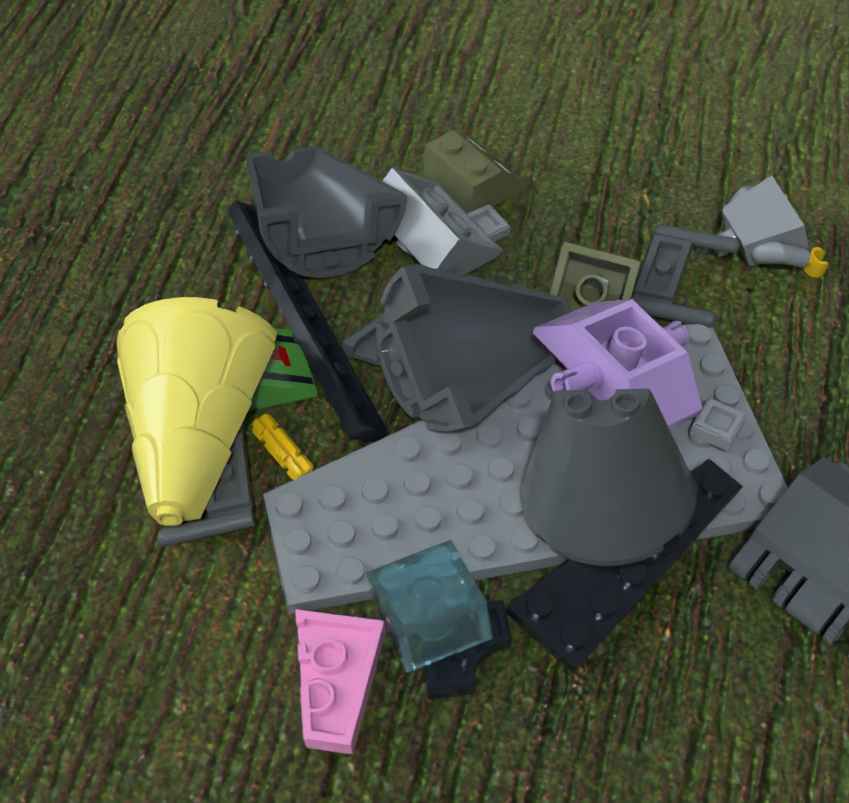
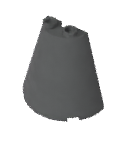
[246,146,407,278]
[520,389,697,566]

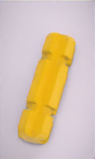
[252,414,314,480]

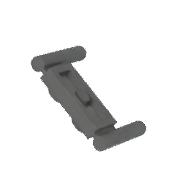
[632,224,740,328]
[158,424,256,546]

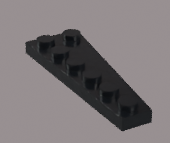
[505,459,743,674]

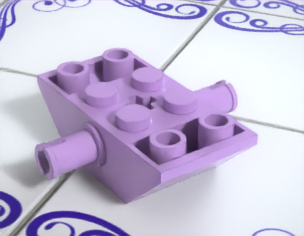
[533,299,703,429]

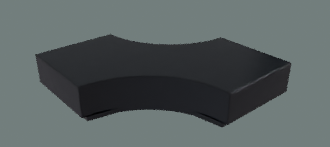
[420,601,512,700]

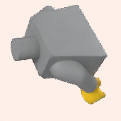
[714,176,829,278]

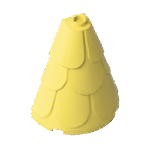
[116,297,277,526]

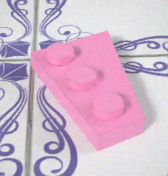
[295,609,386,755]

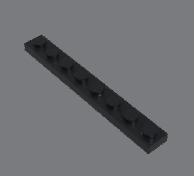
[227,200,389,442]

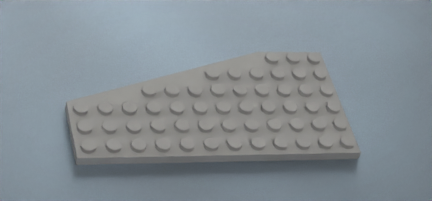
[263,324,788,614]

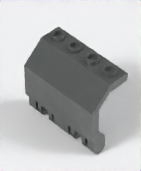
[728,457,849,657]

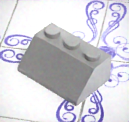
[382,168,503,276]

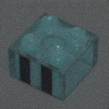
[366,540,493,673]

